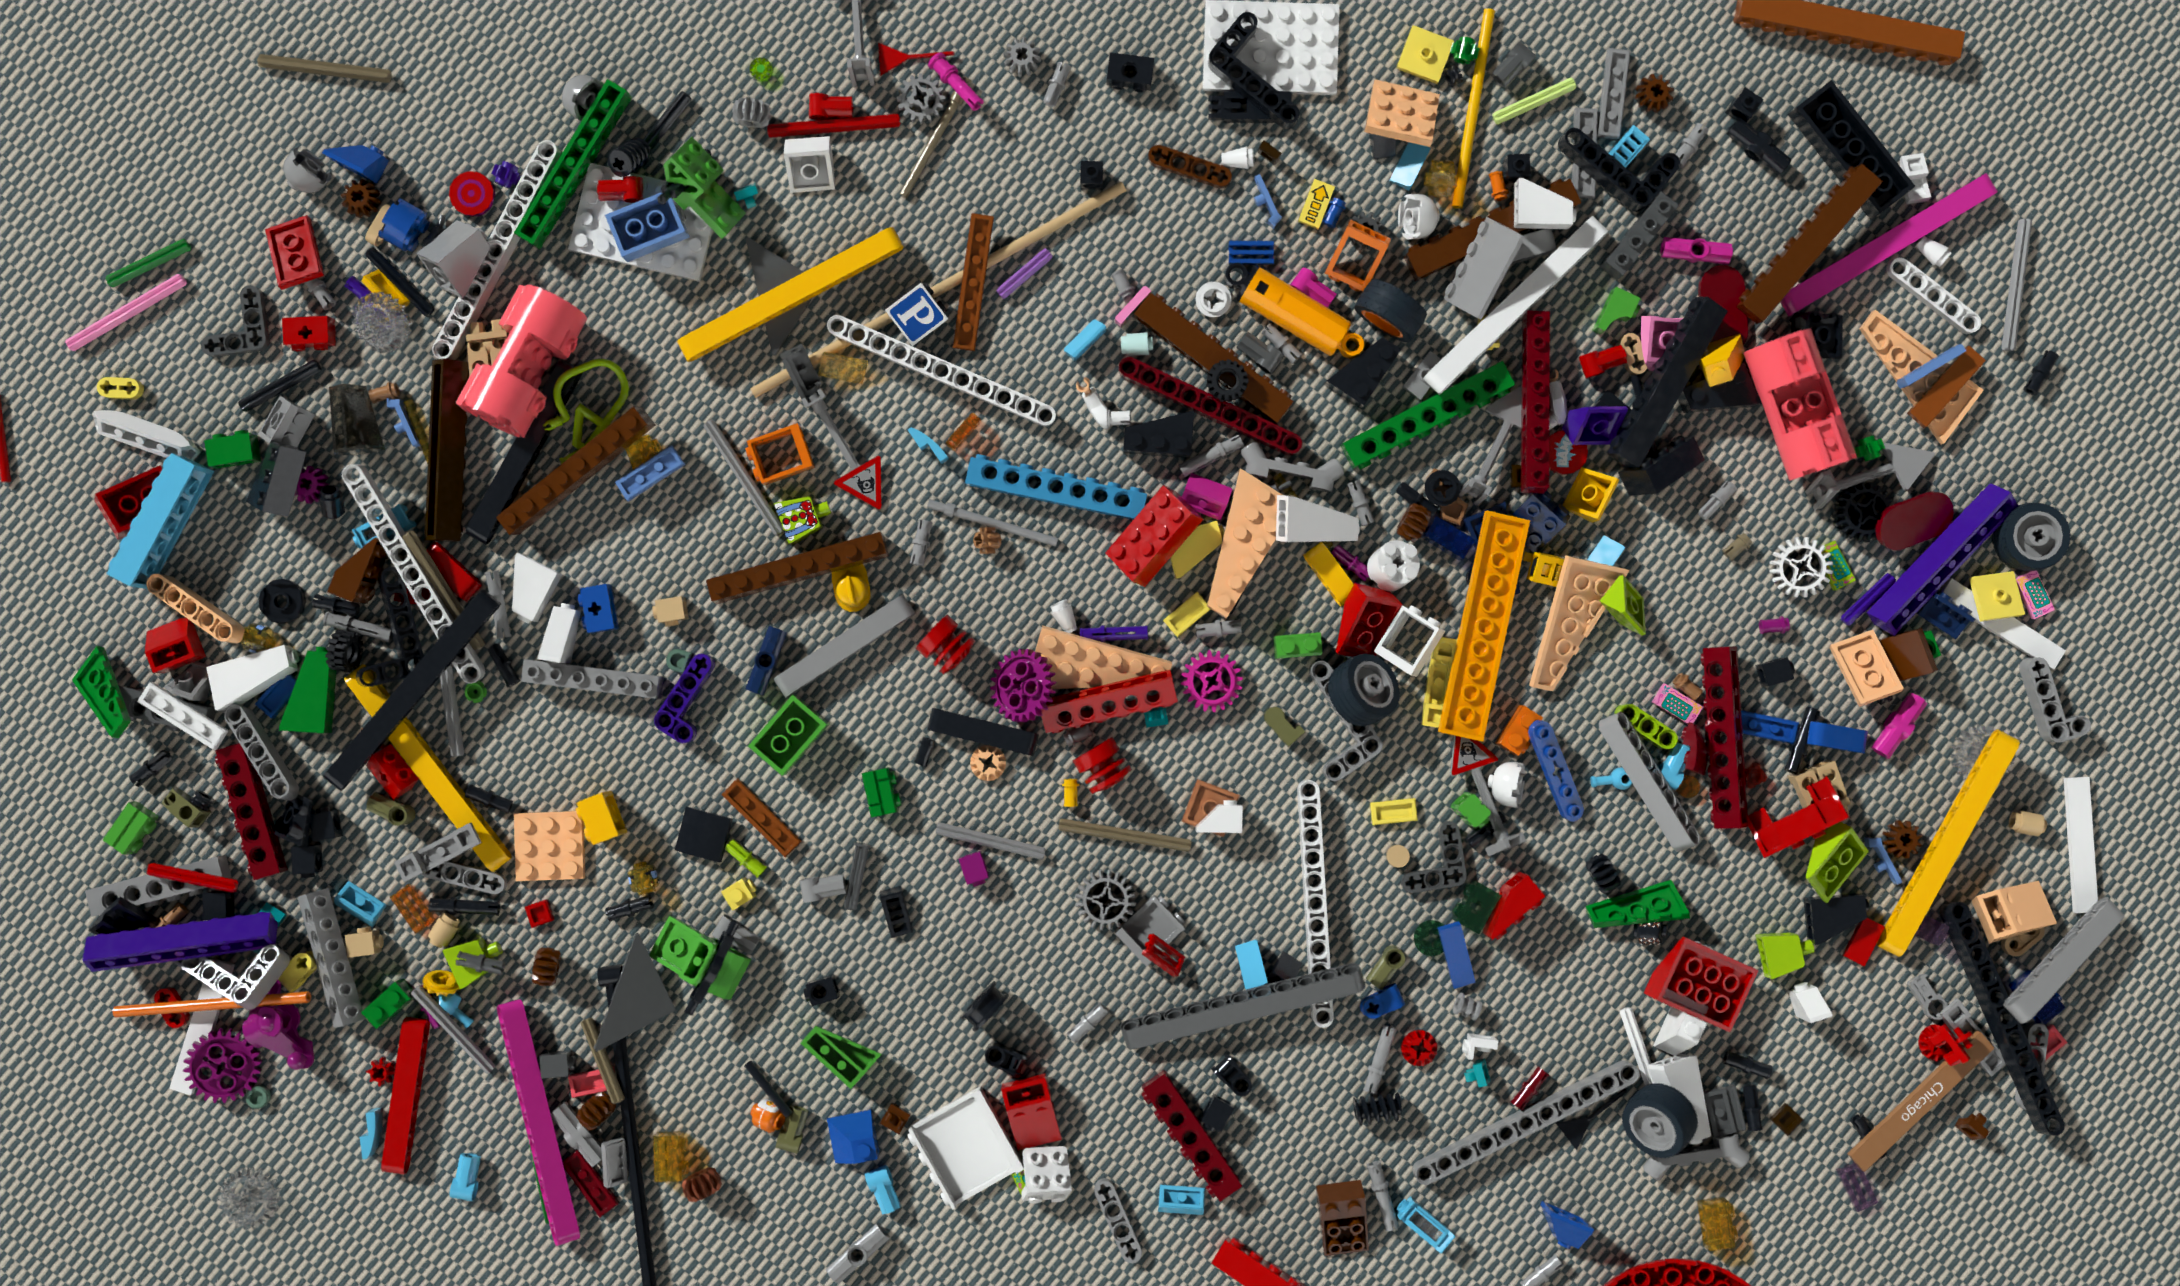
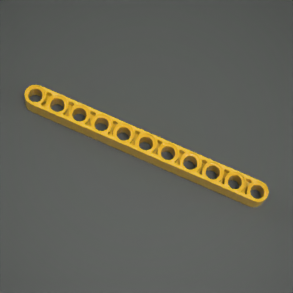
[677,227,904,362]
[344,664,512,872]
[1877,729,2020,957]

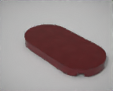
[1698,265,1748,345]
[1876,491,1954,550]

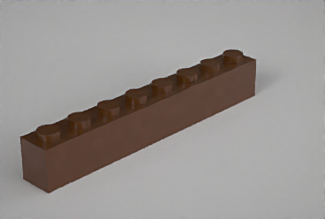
[1736,164,1883,324]
[1404,179,1582,282]
[1134,292,1294,424]
[496,406,656,535]
[706,532,889,604]

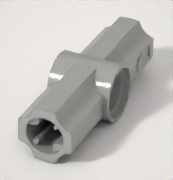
[551,1101,602,1167]
[826,1223,890,1285]

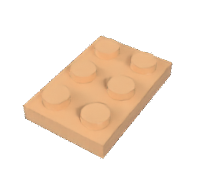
[1829,630,1904,707]

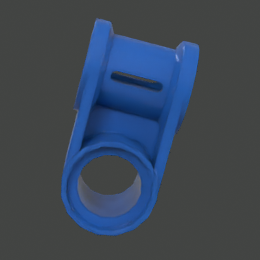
[1360,983,1405,1019]

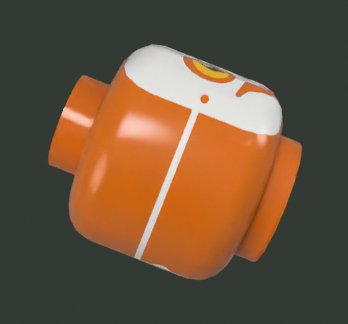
[750,1099,786,1133]

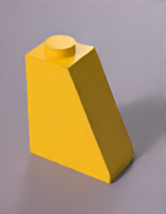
[1699,334,1745,387]

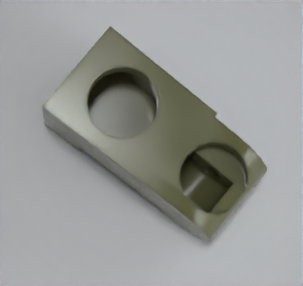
[1264,707,1305,747]
[162,787,211,828]

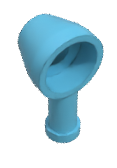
[1590,767,1633,790]
[435,993,474,1029]

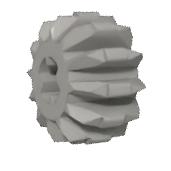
[1003,37,1041,77]
[732,97,771,129]

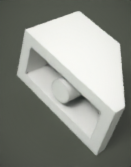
[1195,800,1242,833]
[1788,982,1832,1023]

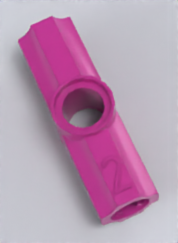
[1660,237,1733,264]
[1871,693,1928,759]

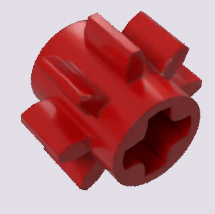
[366,1056,395,1086]

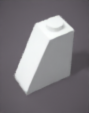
[1514,178,1577,229]
[512,553,562,623]
[538,603,581,664]
[1653,1007,1707,1056]

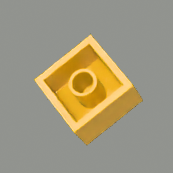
[576,791,628,845]

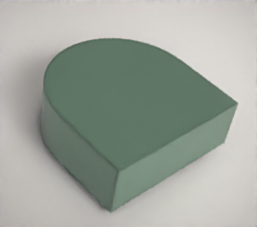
[666,649,693,674]

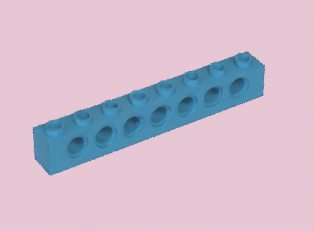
[965,454,1147,520]

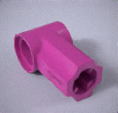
[1290,267,1337,307]

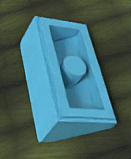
[1389,142,1431,191]
[1064,319,1106,361]
[1587,535,1626,566]
[334,881,386,927]
[1235,939,1268,990]
[1158,1185,1205,1215]

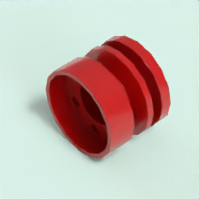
[915,615,976,675]
[1072,737,1132,794]

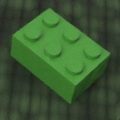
[748,695,830,776]

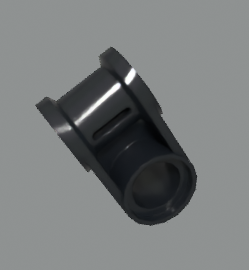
[985,1042,1029,1078]
[1211,1053,1252,1097]

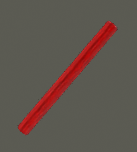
[767,114,900,138]

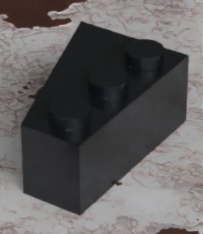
[1123,410,1194,458]

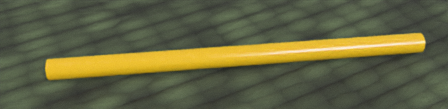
[1451,8,1495,209]

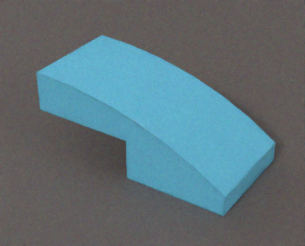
[908,427,949,464]
[359,1108,382,1160]

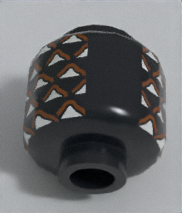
[1634,921,1668,946]

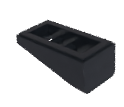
[879,886,913,938]

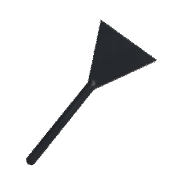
[1556,1089,1627,1150]

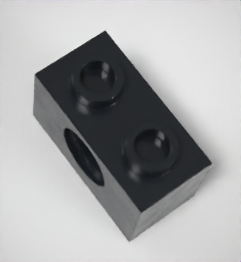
[1106,52,1154,93]

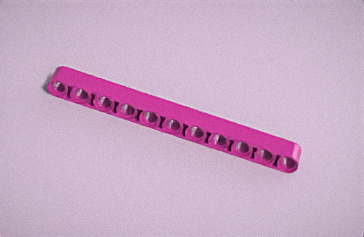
[1780,173,1998,316]
[497,999,580,1246]

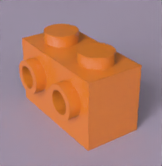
[1495,705,1543,756]

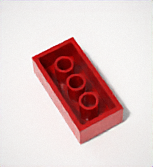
[1105,485,1204,587]

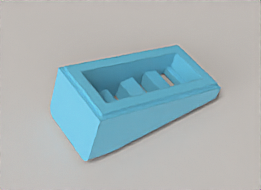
[1609,125,1650,168]

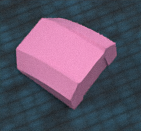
[1641,316,1683,371]

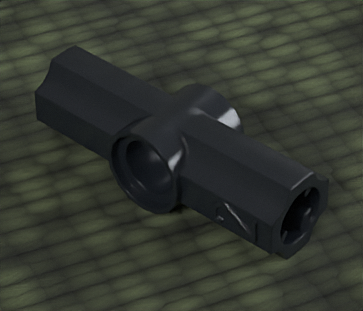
[1726,118,1792,176]

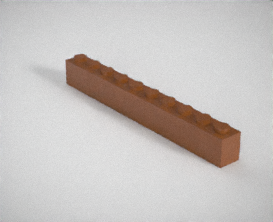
[1733,0,1965,66]

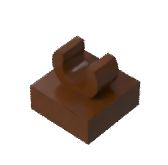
[880,1102,911,1134]
[1955,1113,1990,1140]

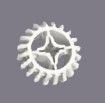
[1769,537,1833,598]

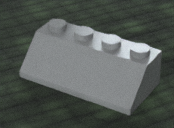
[1444,217,1525,319]

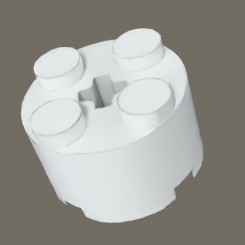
[1367,540,1420,591]

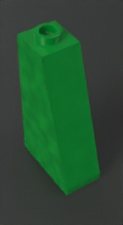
[279,647,337,733]

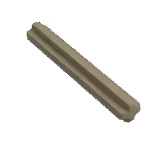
[581,1018,625,1104]

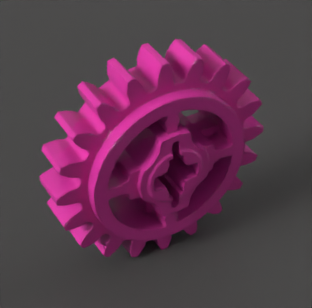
[1180,650,1243,712]

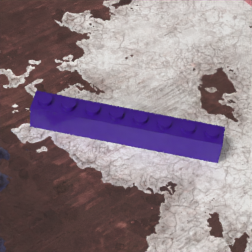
[1867,483,2018,636]
[82,912,278,972]

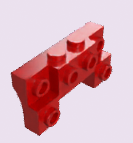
[1748,776,1850,858]

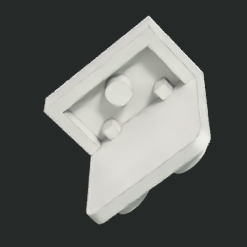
[1021,1146,1072,1204]

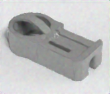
[1907,974,1948,1020]

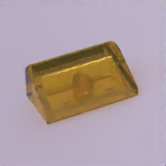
[818,352,868,384]

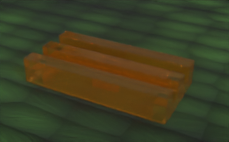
[390,883,436,934]

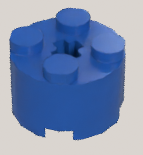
[378,198,430,252]

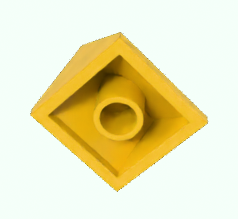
[1563,468,1619,523]

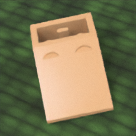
[1972,881,2057,944]

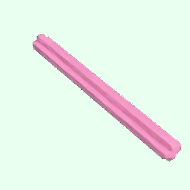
[65,274,187,351]

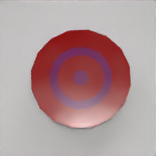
[449,171,496,217]

